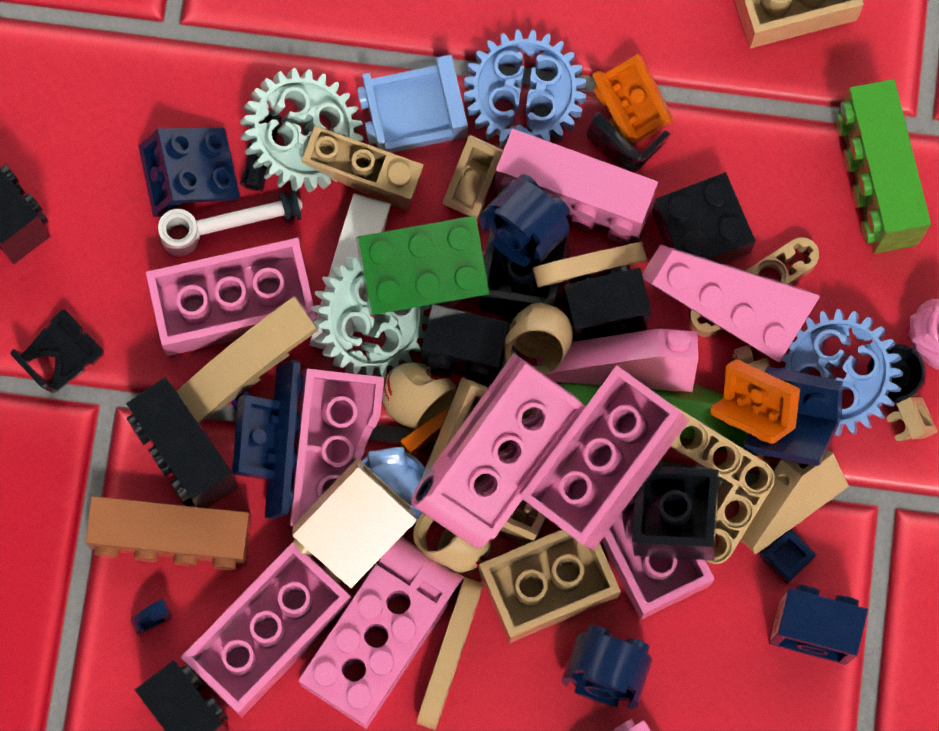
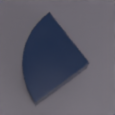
[131,599,172,634]

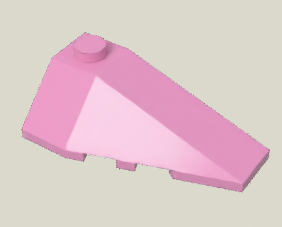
[537,328,698,392]
[289,369,384,526]

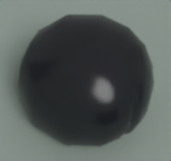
[867,344,927,403]

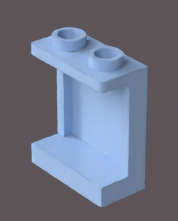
[357,55,468,153]

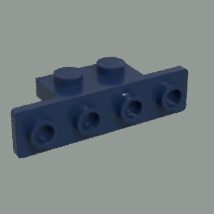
[232,360,303,519]

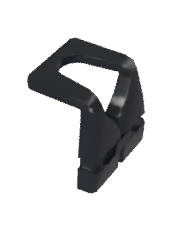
[587,112,670,172]
[10,310,104,393]

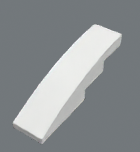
[309,193,391,352]

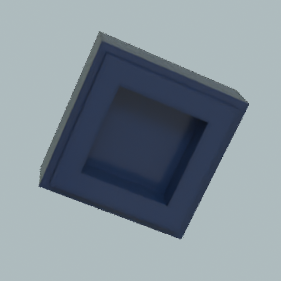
[760,529,817,584]

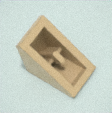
[498,499,547,546]

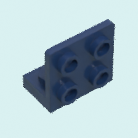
[138,127,240,217]
[744,366,843,466]

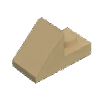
[442,135,503,219]

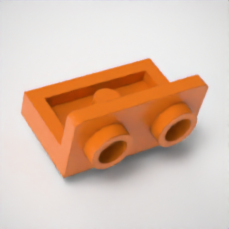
[592,54,675,144]
[710,359,800,444]

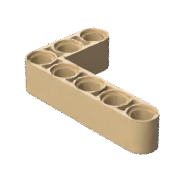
[668,402,775,564]

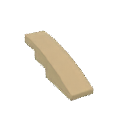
[176,296,318,424]

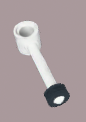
[158,190,303,256]

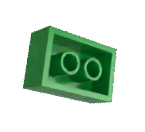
[355,216,490,315]

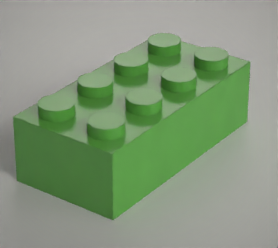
[835,79,931,254]

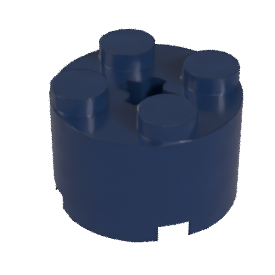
[479,174,570,268]
[562,625,652,708]

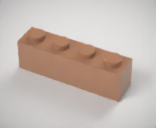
[85,496,252,570]

